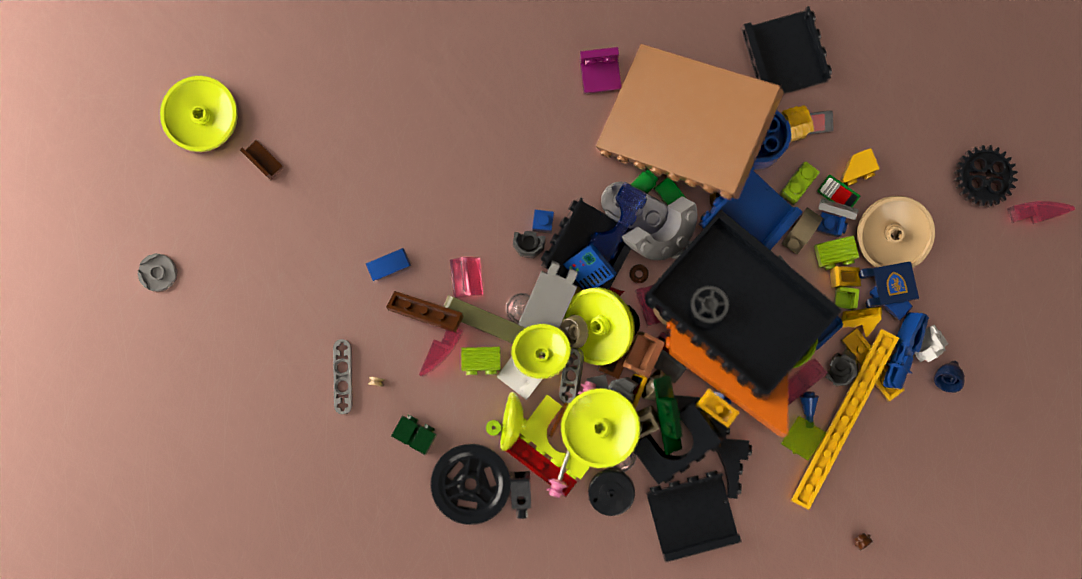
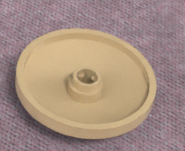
[857,195,935,268]

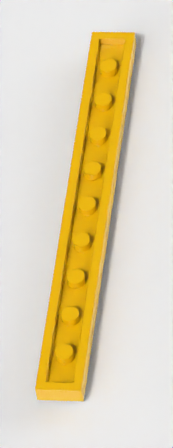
[791,329,899,510]

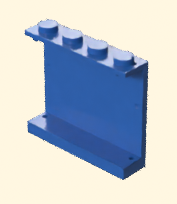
[699,166,803,250]

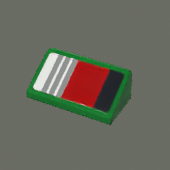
[816,174,861,207]

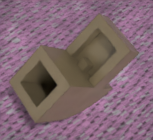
[782,207,823,254]

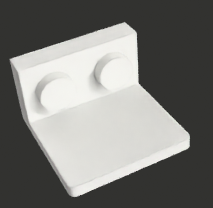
[497,356,542,400]

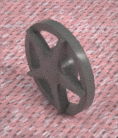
[691,286,729,323]

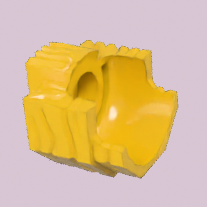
[781,105,814,143]

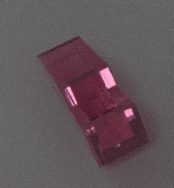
[1007,201,1075,224]
[419,329,464,377]
[788,358,827,405]

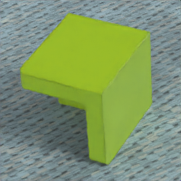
[834,287,860,310]

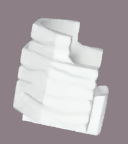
[914,325,948,362]

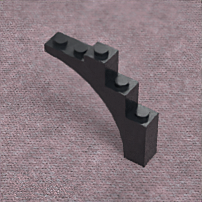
[656,395,752,499]

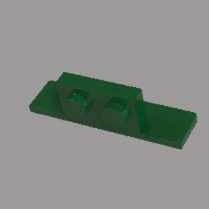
[653,375,683,455]

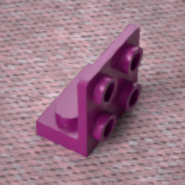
[580,47,621,94]

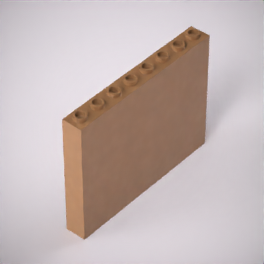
[596,44,784,200]

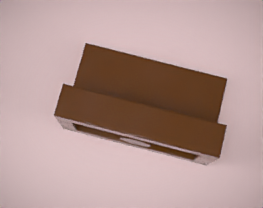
[240,140,284,180]

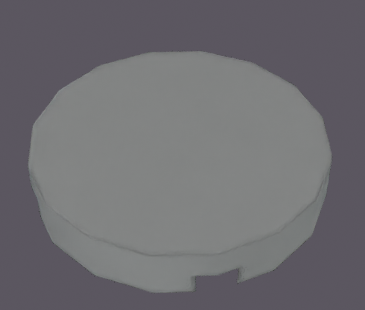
[138,254,177,292]

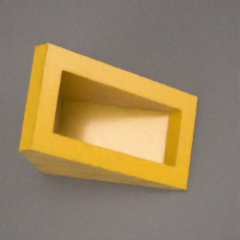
[830,266,861,289]

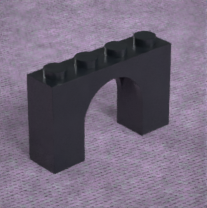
[633,400,723,485]

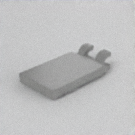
[518,260,578,329]

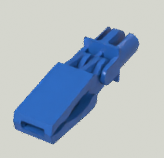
[883,312,929,389]

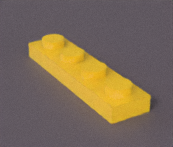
[841,328,905,402]

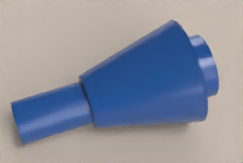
[799,391,819,428]

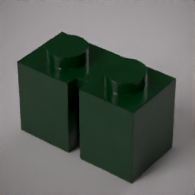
[391,414,437,455]

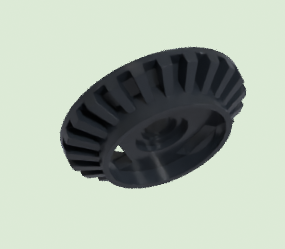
[431,444,510,525]

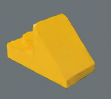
[842,306,882,337]
[697,389,740,428]

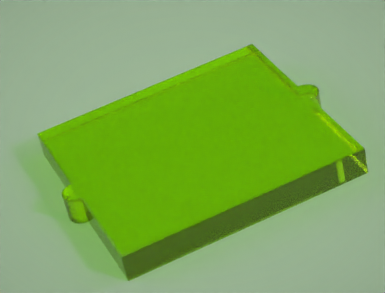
[781,415,826,460]

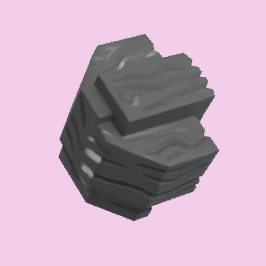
[513,231,546,259]
[826,349,858,386]
[608,377,639,402]

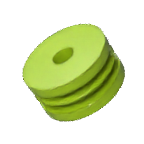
[486,420,502,436]

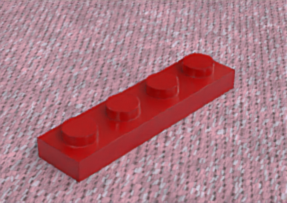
[506,437,577,497]

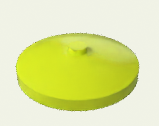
[160,76,238,152]
[562,287,634,365]
[561,389,640,468]

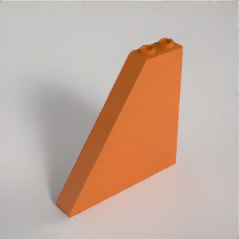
[666,321,788,438]

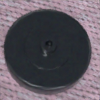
[588,469,635,516]

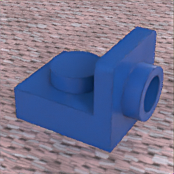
[816,212,848,237]

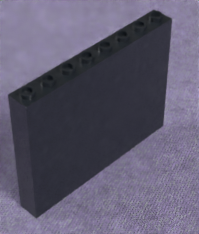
[644,210,842,401]

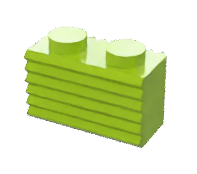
[779,162,820,205]
[814,235,859,270]
[461,347,501,375]

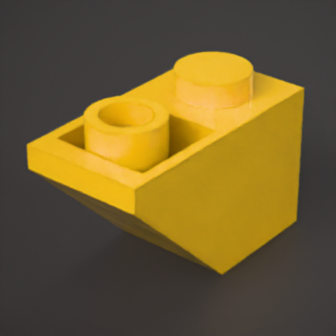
[840,148,880,186]

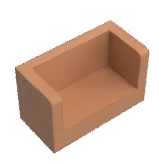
[622,331,665,378]

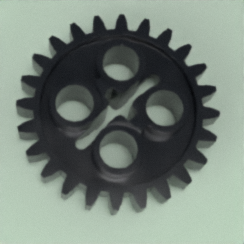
[954,145,1018,207]

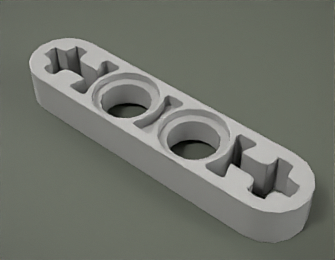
[333,339,353,414]

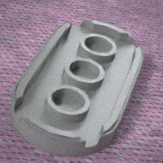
[601,181,668,234]

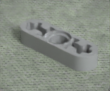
[559,348,584,404]

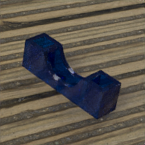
[587,182,647,262]

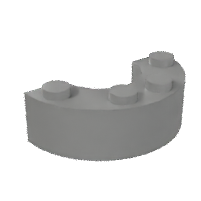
[622,196,698,260]

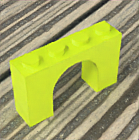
[520,395,590,479]

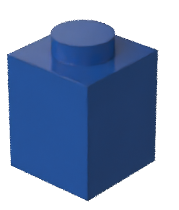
[532,210,554,234]

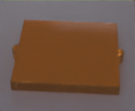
[548,402,568,438]

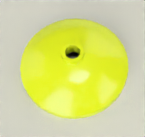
[512,324,571,379]
[500,392,527,451]

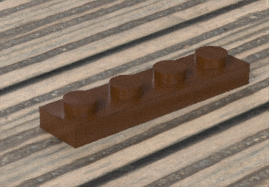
[386,291,464,333]

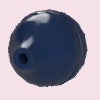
[934,361,965,393]

